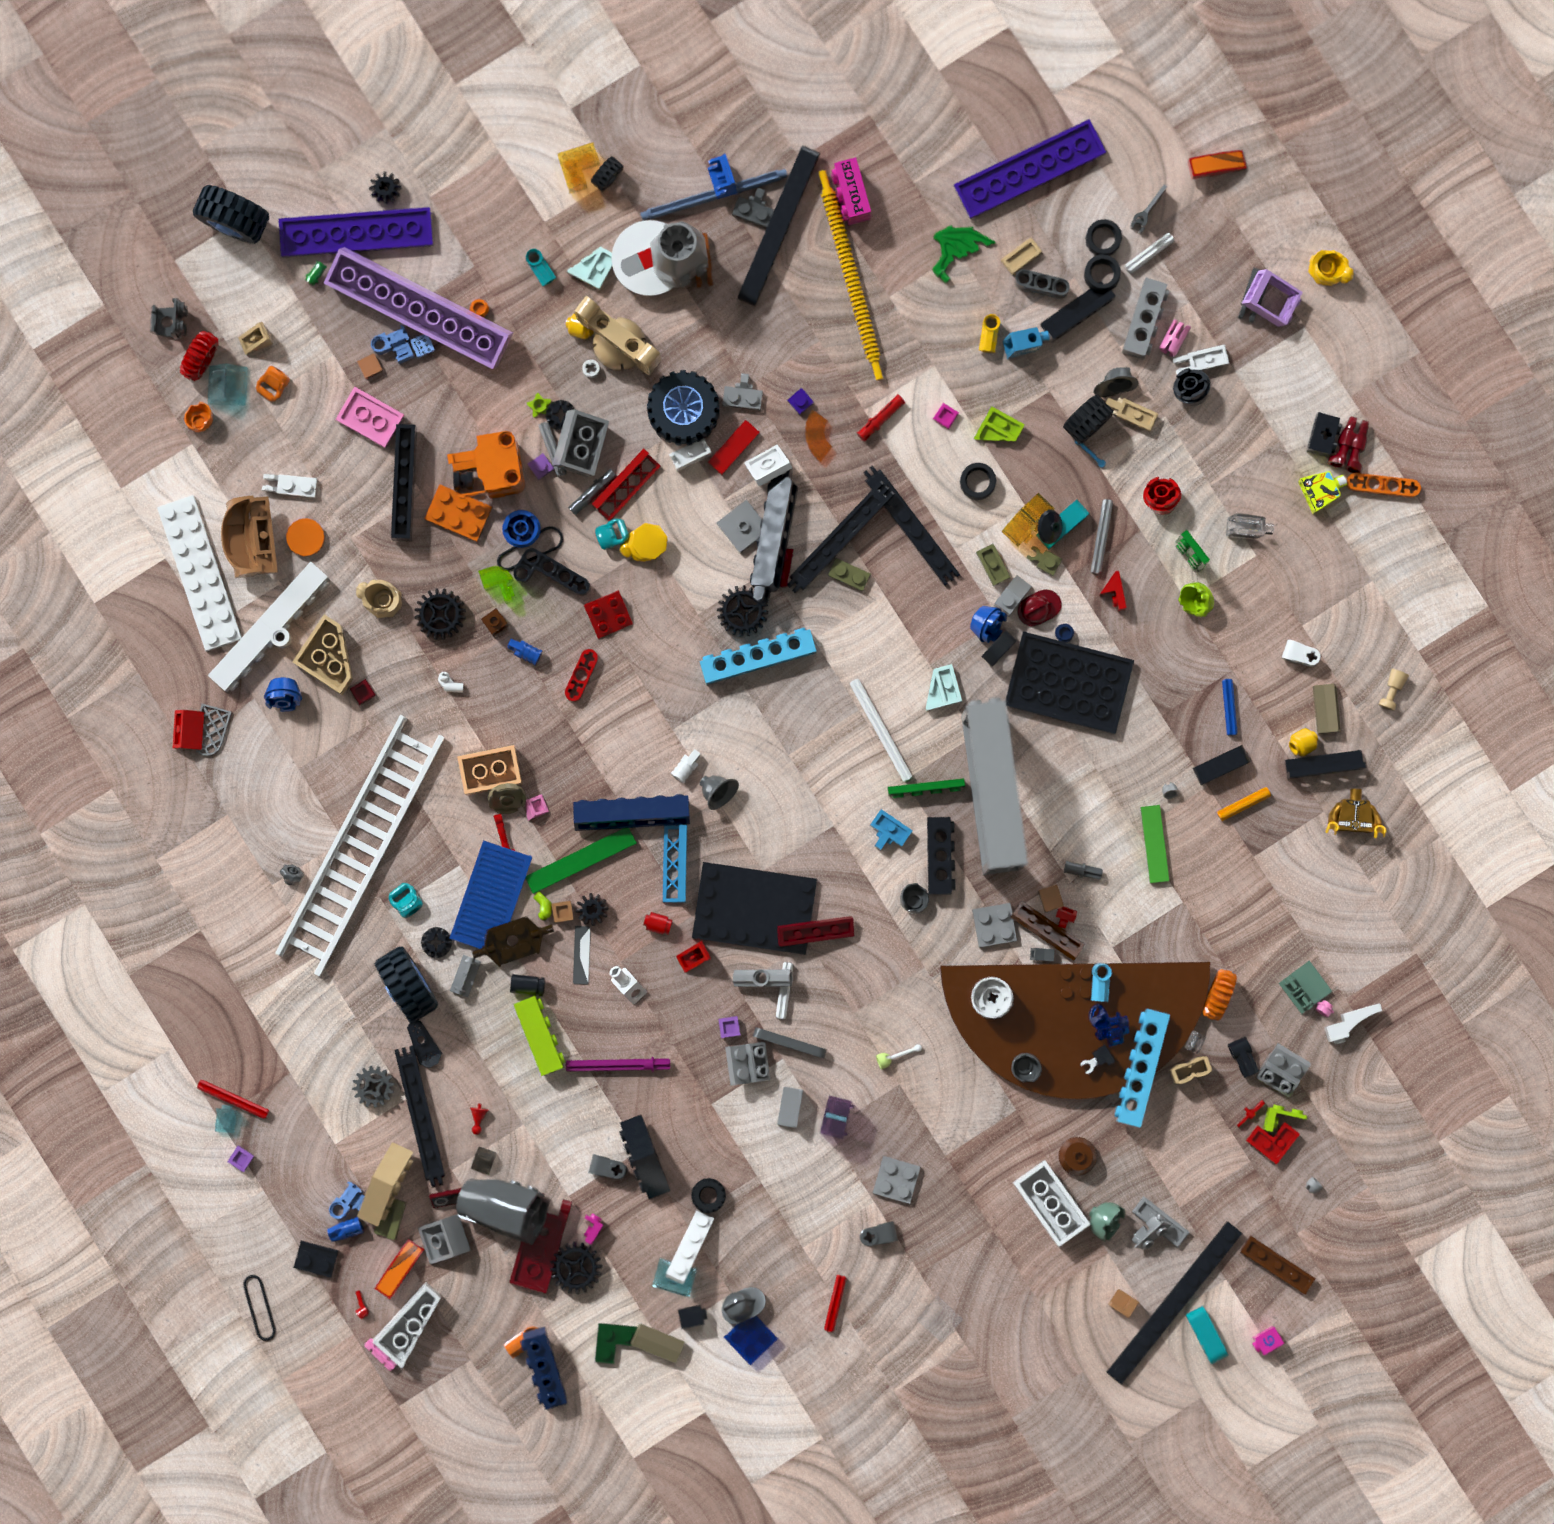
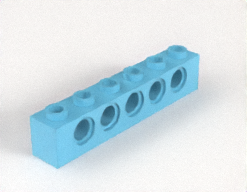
[700,628,816,685]
[1114,1009,1170,1128]

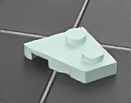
[567,247,612,290]
[926,664,962,711]

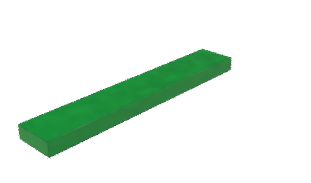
[525,828,637,894]

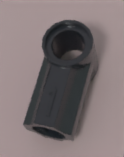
[1227,1037,1259,1078]

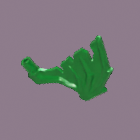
[932,225,996,284]

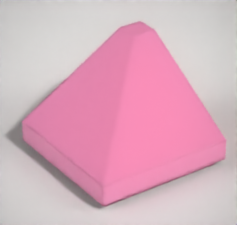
[525,794,549,821]

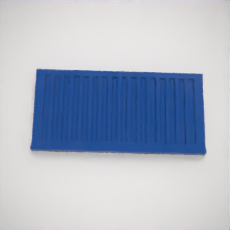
[449,840,532,949]

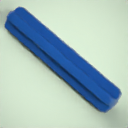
[1222,679,1238,736]

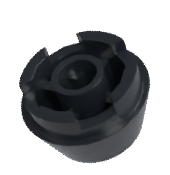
[1173,368,1211,406]

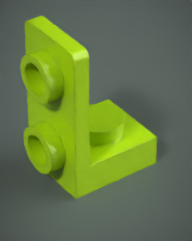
[1263,1105,1307,1132]

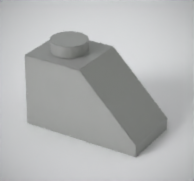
[994,575,1032,617]

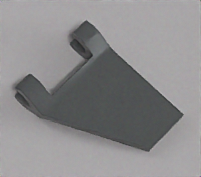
[1130,184,1167,234]

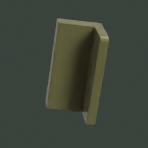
[374,1199,407,1240]

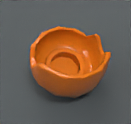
[184,402,213,432]

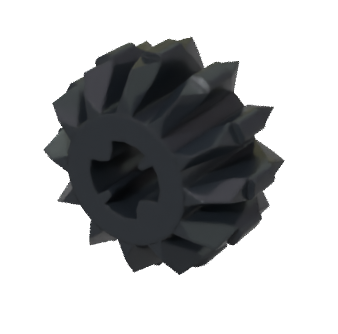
[369,172,402,205]
[576,893,609,926]

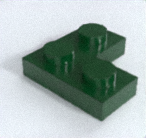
[595,1323,637,1364]

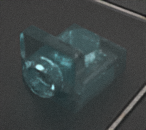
[215,1105,238,1133]

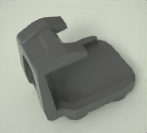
[150,298,188,339]

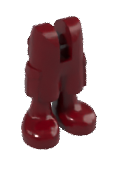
[1327,416,1369,473]

